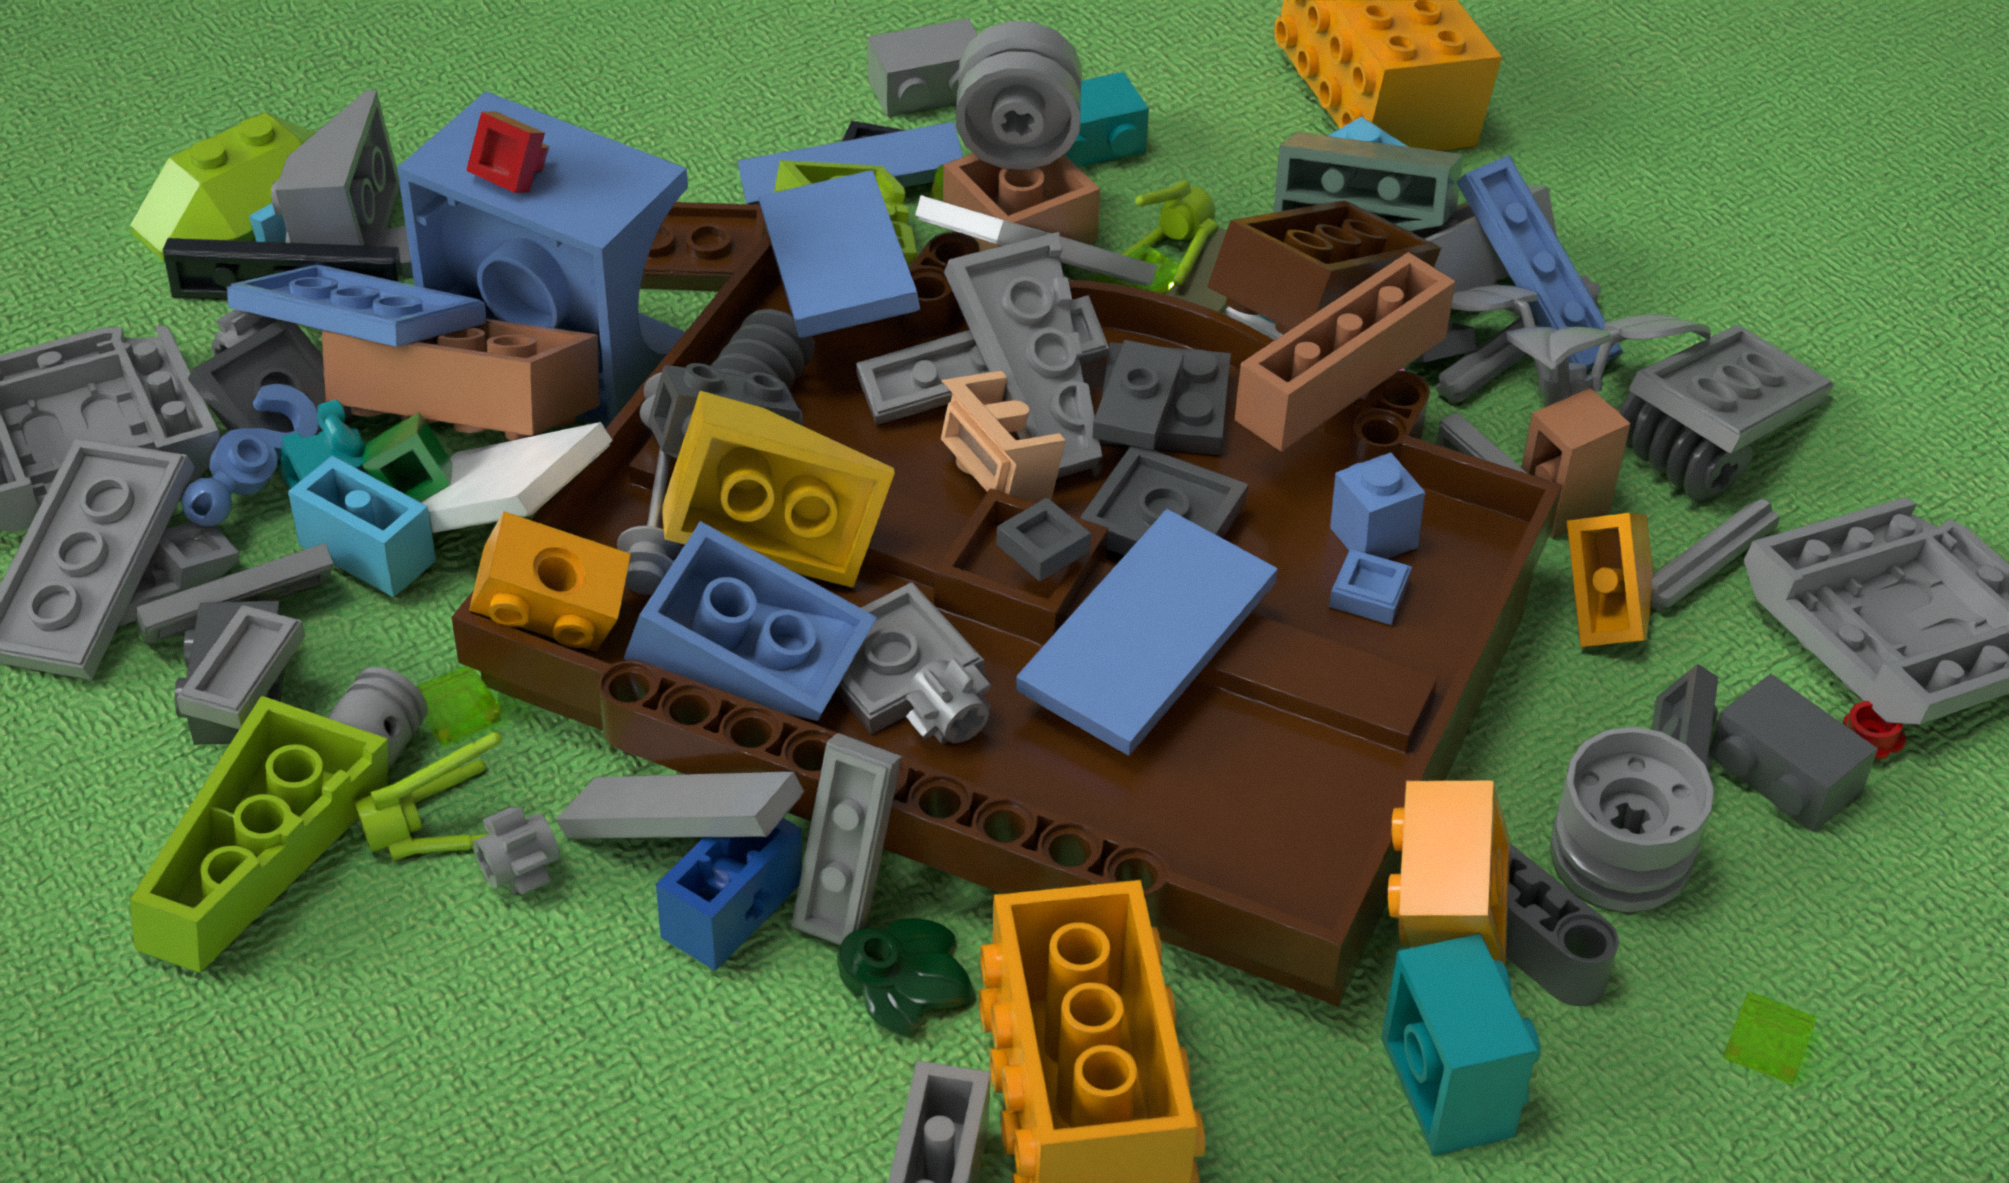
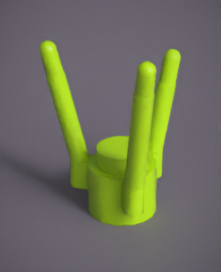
[1121,179,1218,286]
[354,732,502,861]

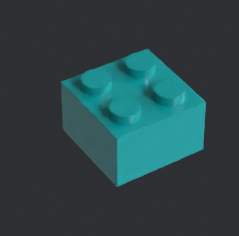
[1381,933,1540,1156]

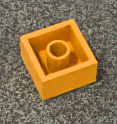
[1388,780,1510,967]

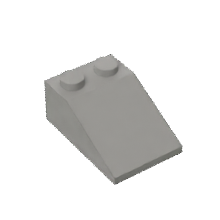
[271,90,400,246]

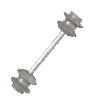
[617,373,683,595]

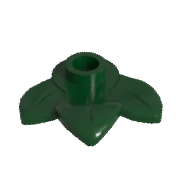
[837,918,974,1039]

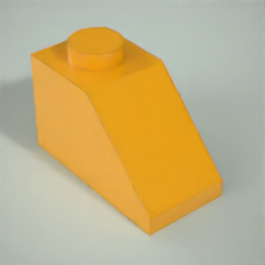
[1567,513,1654,647]

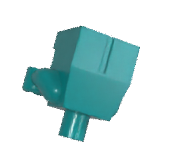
[280,399,369,490]

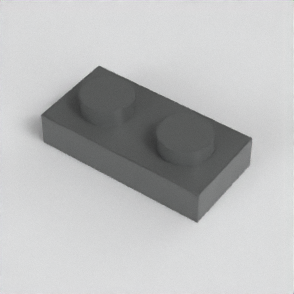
[1651,664,1719,770]

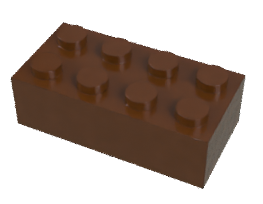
[1207,200,1442,335]

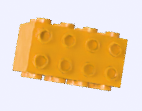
[1274,0,1502,151]
[979,880,1205,1183]

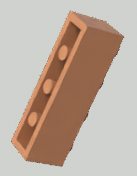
[1234,252,1456,452]

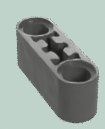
[1506,843,1619,1006]

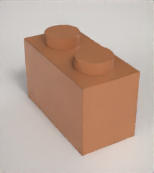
[1521,388,1631,539]

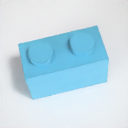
[288,456,436,597]

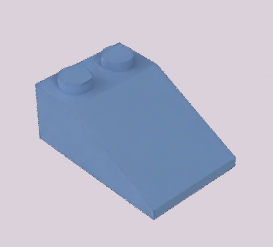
[624,521,877,721]

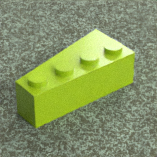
[130,696,388,973]

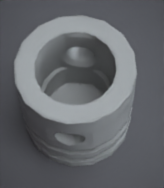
[327,667,428,772]

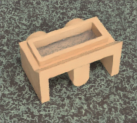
[941,371,1066,503]

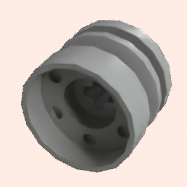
[1549,726,1714,913]

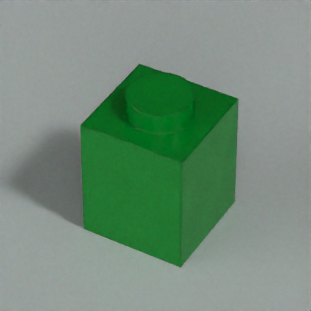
[362,412,453,502]

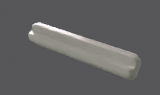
[1651,499,1780,611]

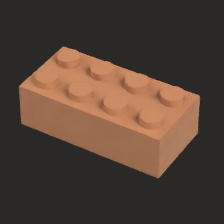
[322,319,600,440]

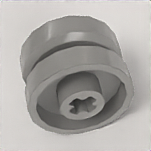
[956,21,1082,170]

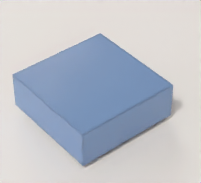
[1329,549,1412,625]

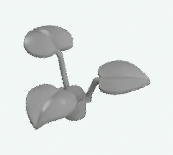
[1451,285,1711,408]

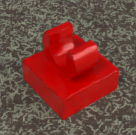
[466,111,550,193]

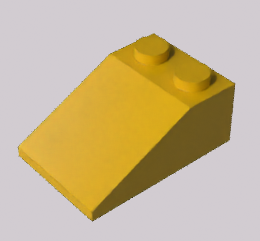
[662,391,895,588]

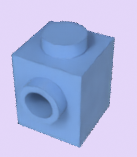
[1330,452,1425,559]

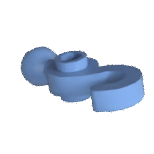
[181,384,318,527]

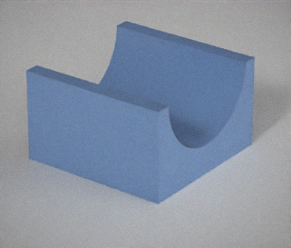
[397,91,688,429]

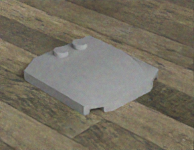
[0,326,220,533]
[1744,497,2009,724]

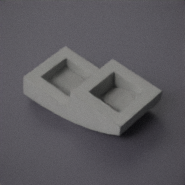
[119,522,239,626]

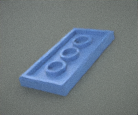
[758,170,920,338]
[227,264,486,347]
[1016,509,1278,756]

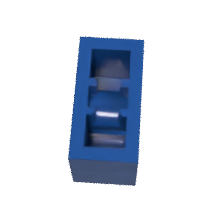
[656,818,803,971]

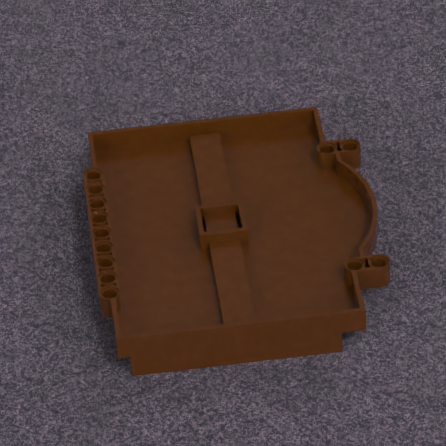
[451,232,1562,1007]

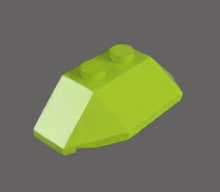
[130,112,315,261]

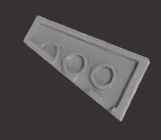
[944,232,1102,479]

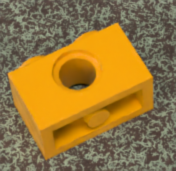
[469,511,631,652]

